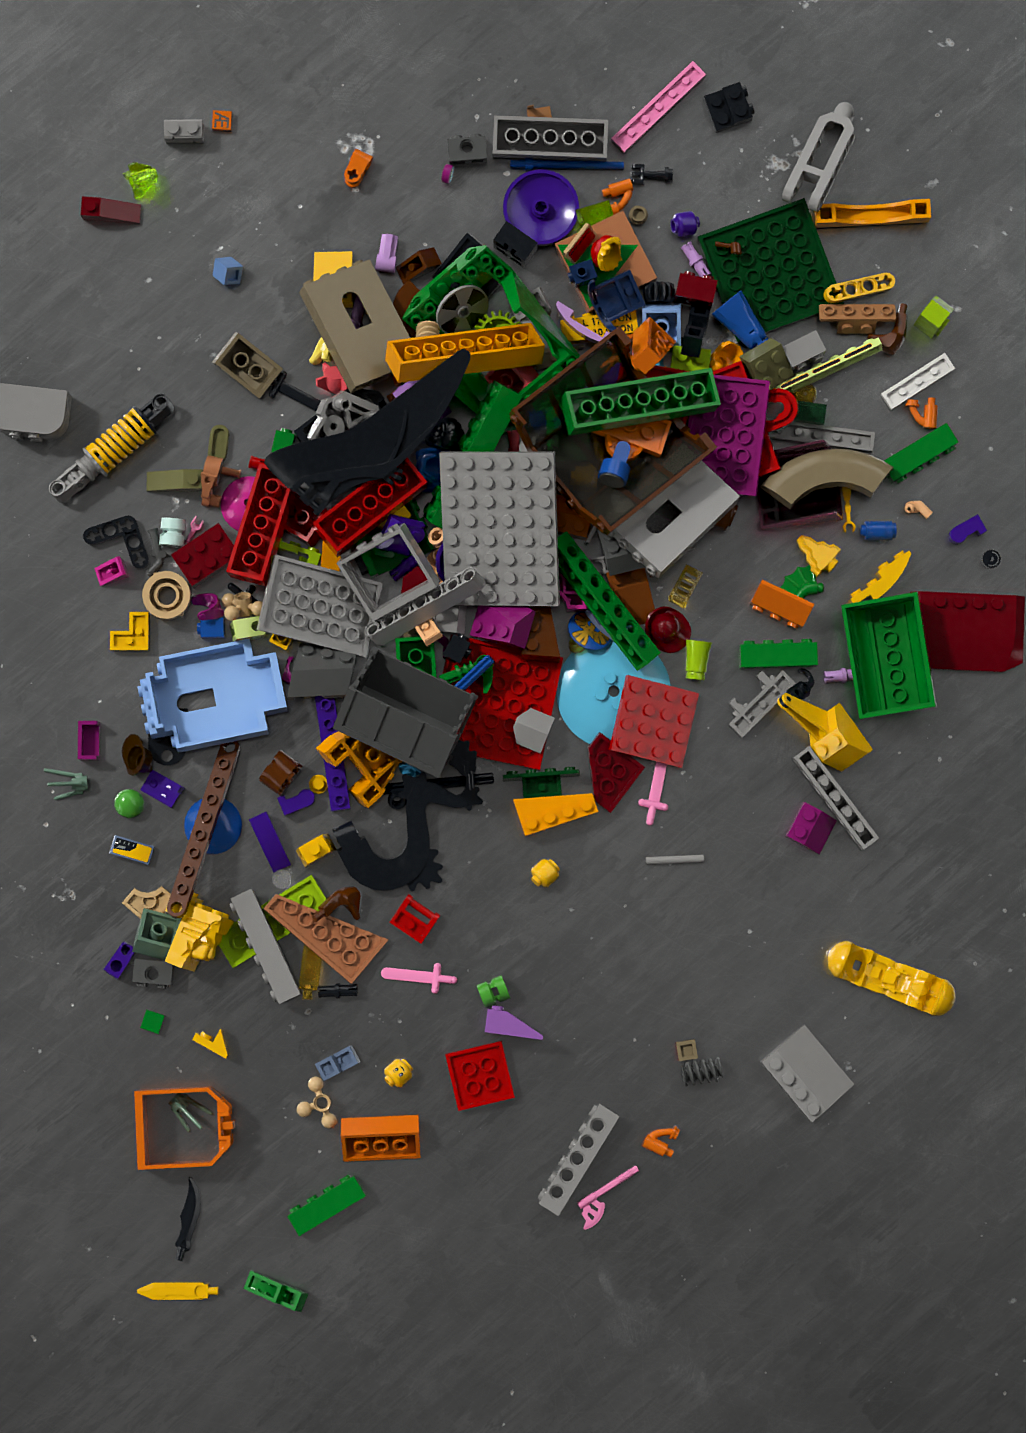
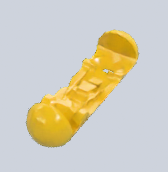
[827,941,956,1016]

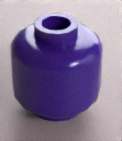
[670,211,700,237]

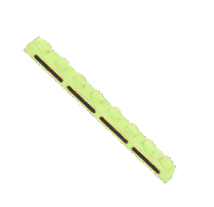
[768,338,882,404]

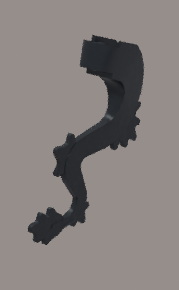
[332,739,483,891]

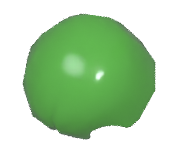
[114,789,144,818]

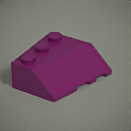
[470,605,535,649]

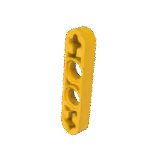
[824,273,895,303]

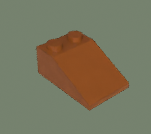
[605,568,655,625]

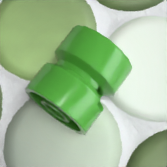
[476,975,511,1008]

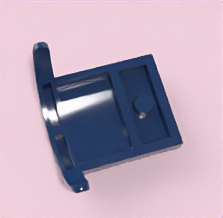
[587,270,646,332]

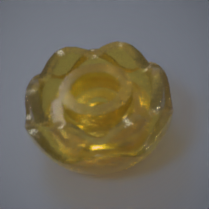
[793,384,817,406]

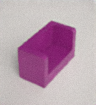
[78,721,100,761]

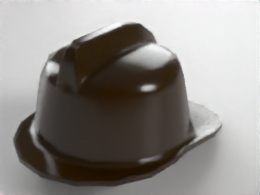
[122,734,153,776]

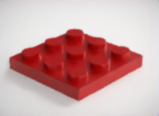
[445,1041,515,1111]

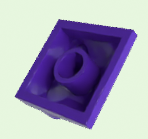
[376,514,425,556]

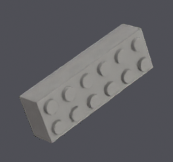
[493,115,608,161]

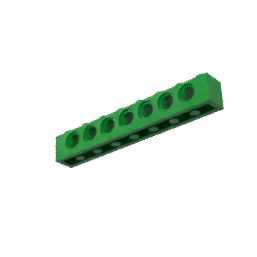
[558,531,661,671]

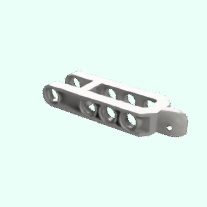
[782,102,855,212]

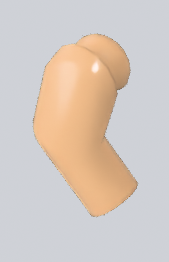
[904,500,933,519]

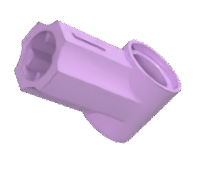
[375,234,398,273]

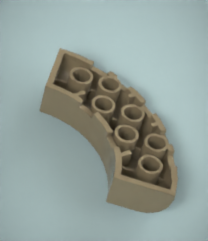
[760,449,894,509]

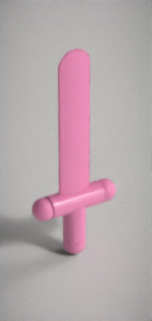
[638,762,668,826]
[381,963,457,994]

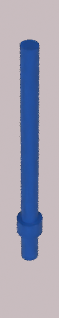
[510,158,624,170]

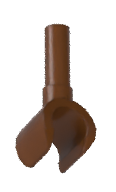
[715,241,741,255]

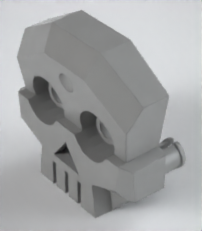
[307,390,379,440]

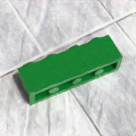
[884,423,958,484]
[739,639,818,669]
[287,1174,367,1236]

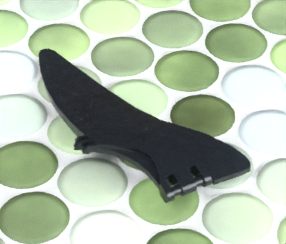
[264,349,470,516]

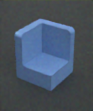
[213,257,243,285]

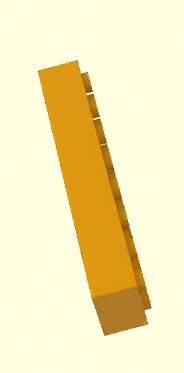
[385,323,545,383]

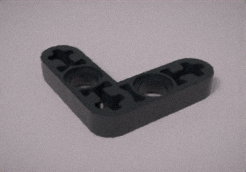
[83,515,149,570]

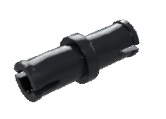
[318,983,358,999]

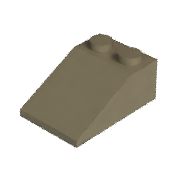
[212,332,283,399]

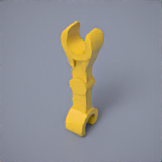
[842,487,856,533]

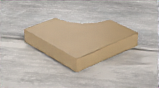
[122,886,171,919]

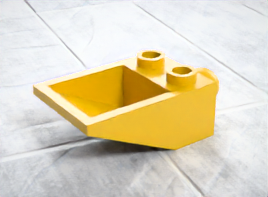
[313,251,353,308]

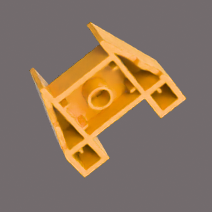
[316,731,402,808]

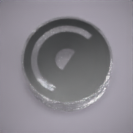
[981,549,1001,569]

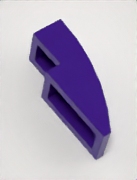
[249,812,291,873]

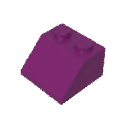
[785,802,837,855]

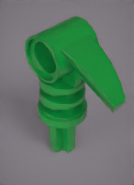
[439,655,493,694]

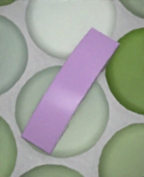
[556,301,612,347]

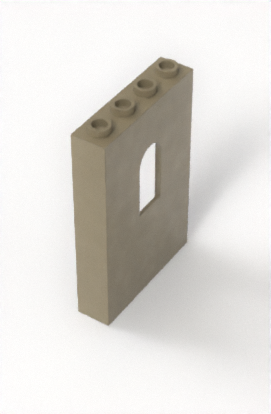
[299,259,410,393]

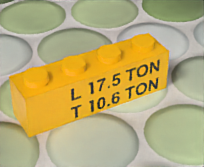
[560,310,638,345]

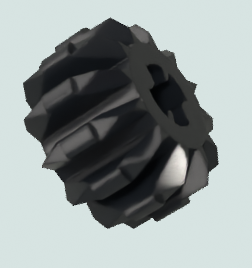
[643,281,675,304]

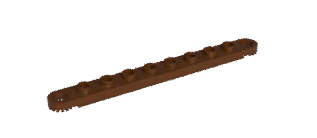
[167,741,240,919]

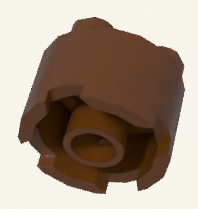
[259,750,303,796]

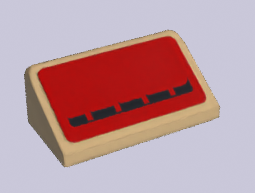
[563,223,597,264]

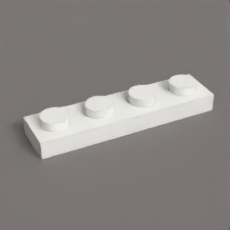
[881,353,955,410]

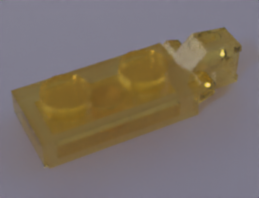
[299,945,322,1000]

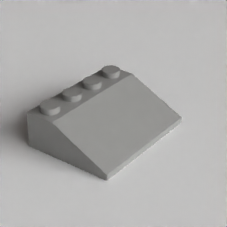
[760,1025,854,1122]

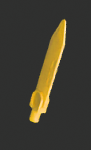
[137,1282,219,1300]

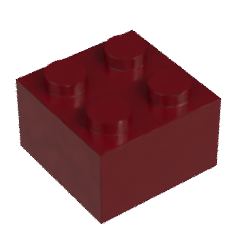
[674,271,718,308]

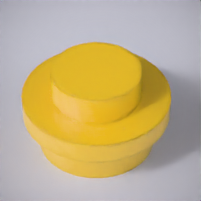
[309,775,328,794]

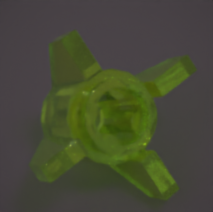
[123,162,158,199]

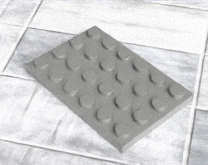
[256,555,383,657]

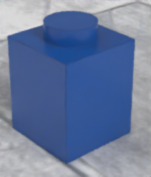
[197,617,225,639]

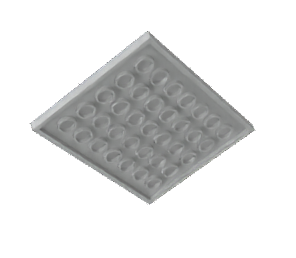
[439,452,560,606]

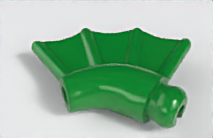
[780,565,824,599]

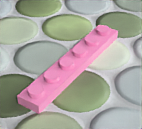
[611,61,706,153]

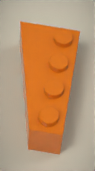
[631,317,676,374]

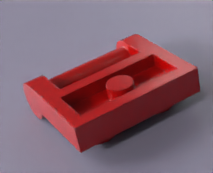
[389,894,441,944]

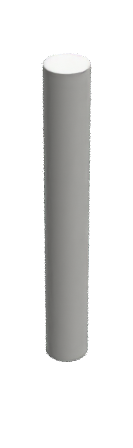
[646,855,704,865]

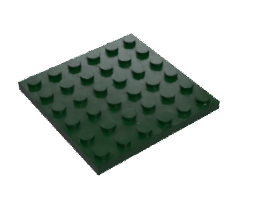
[697,198,844,343]

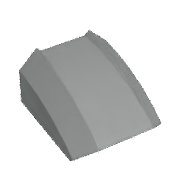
[432,605,467,635]

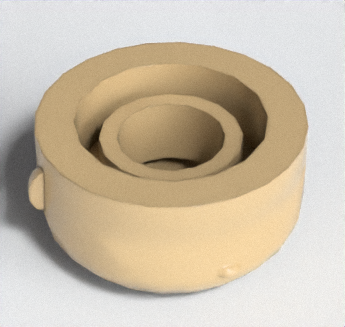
[142,571,192,620]

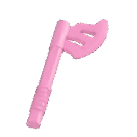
[577,1166,639,1230]

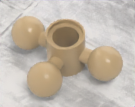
[221,592,263,621]
[297,1077,337,1129]

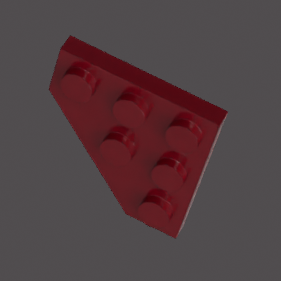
[587,732,645,813]

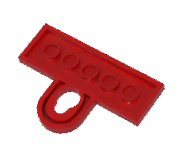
[713,361,799,477]

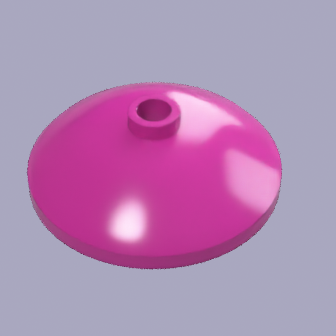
[221,476,255,531]

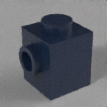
[567,259,597,288]

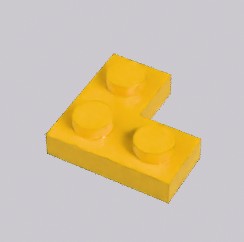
[110,612,149,651]

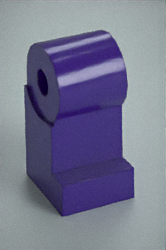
[948,514,987,545]
[277,789,315,816]
[103,941,135,980]

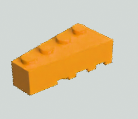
[513,793,598,837]

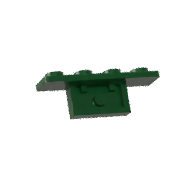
[503,767,580,798]

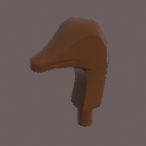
[867,303,908,355]
[312,886,361,922]

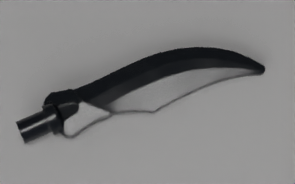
[175,1177,201,1261]

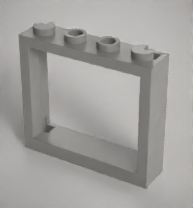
[337,523,441,621]

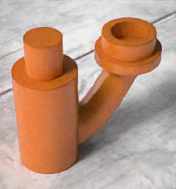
[601,178,634,215]
[905,397,938,429]
[642,1126,680,1157]

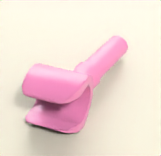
[185,516,204,543]

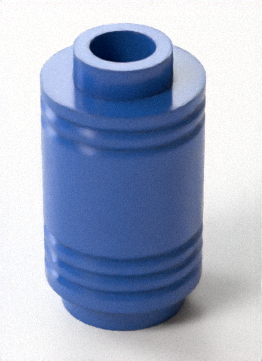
[860,521,897,540]

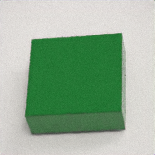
[140,1009,165,1034]

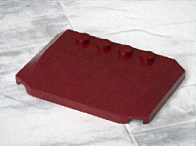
[910,591,1025,673]

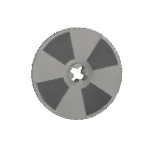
[436,285,488,334]

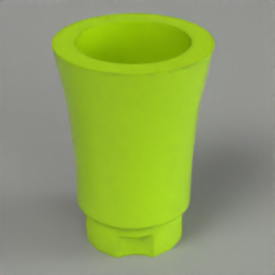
[686,640,712,680]

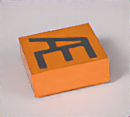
[212,110,232,131]

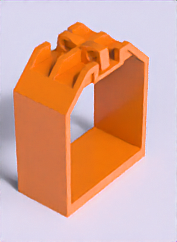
[134,1086,236,1170]

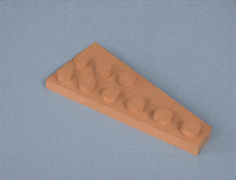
[263,894,388,984]

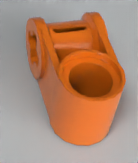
[344,149,373,188]

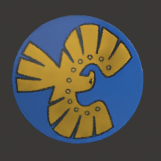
[568,611,611,650]

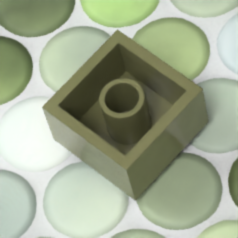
[739,338,794,390]

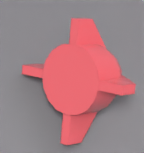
[316,363,348,394]

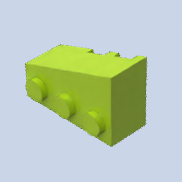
[914,296,954,339]

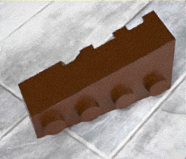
[521,606,560,663]

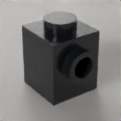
[443,633,472,665]

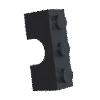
[681,303,711,358]

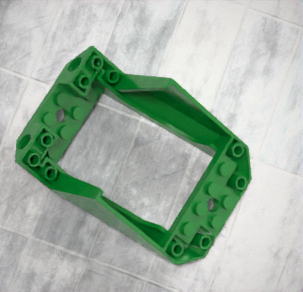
[402,245,585,434]

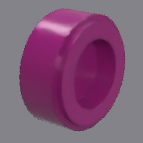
[441,164,454,184]

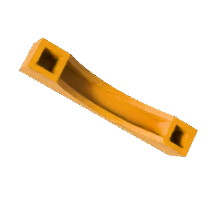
[814,199,931,228]

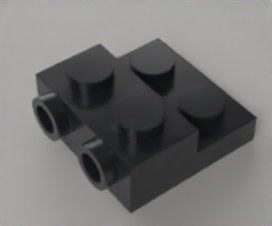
[703,82,755,133]

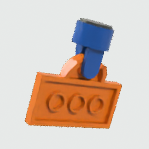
[593,420,672,488]

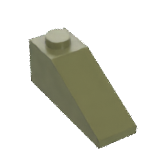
[147,469,203,492]

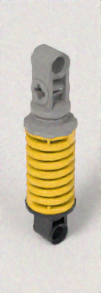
[49,394,174,503]

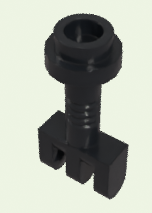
[631,164,673,185]

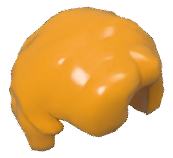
[709,341,744,371]

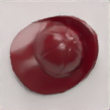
[645,606,691,653]

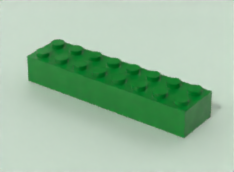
[560,368,721,436]
[423,380,522,529]

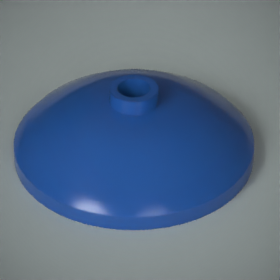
[184,799,242,854]

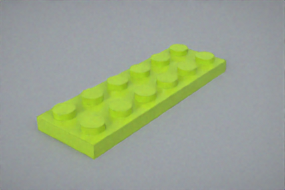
[219,875,326,968]

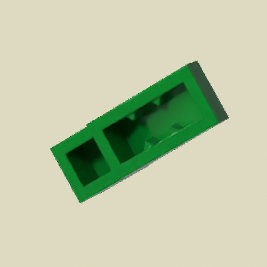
[243,1271,308,1312]

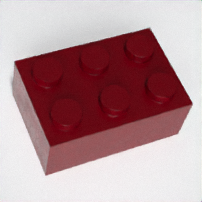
[171,523,234,589]

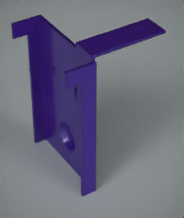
[140,770,185,809]

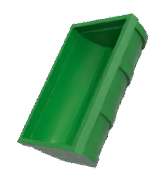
[841,592,937,719]

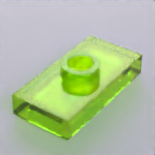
[575,200,613,228]

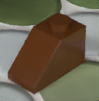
[395,247,442,284]

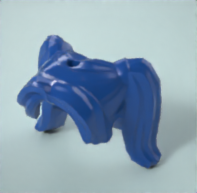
[415,448,449,493]

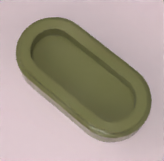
[208,425,230,461]

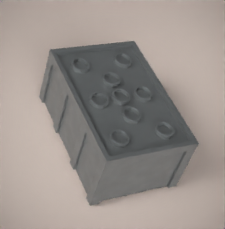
[333,647,478,778]

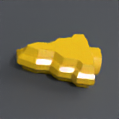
[797,535,841,577]

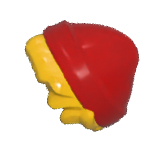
[591,235,622,272]

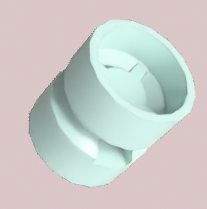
[159,518,186,548]

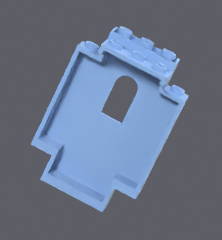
[137,638,288,753]

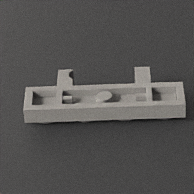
[728,670,796,738]

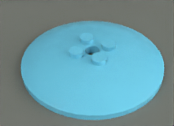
[556,640,671,744]

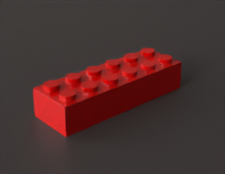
[313,458,428,557]
[226,463,296,586]

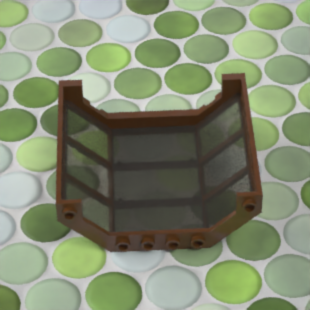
[509,326,717,535]

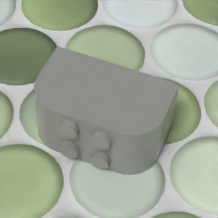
[0,383,72,442]

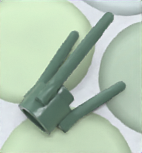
[44,768,88,800]
[168,1093,213,1132]

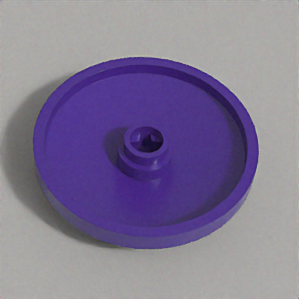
[503,169,579,246]

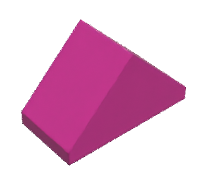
[94,556,129,586]

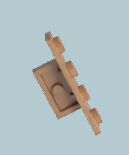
[819,304,896,334]

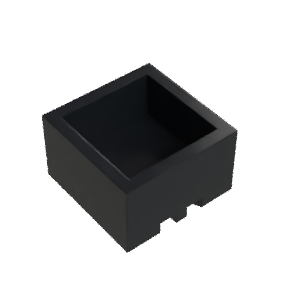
[493,221,538,269]

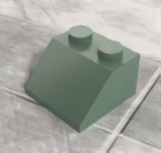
[132,908,181,960]

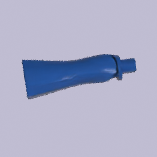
[712,291,768,349]

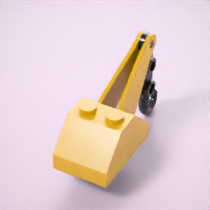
[777,668,873,772]

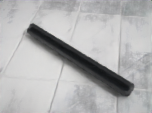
[383,773,494,795]

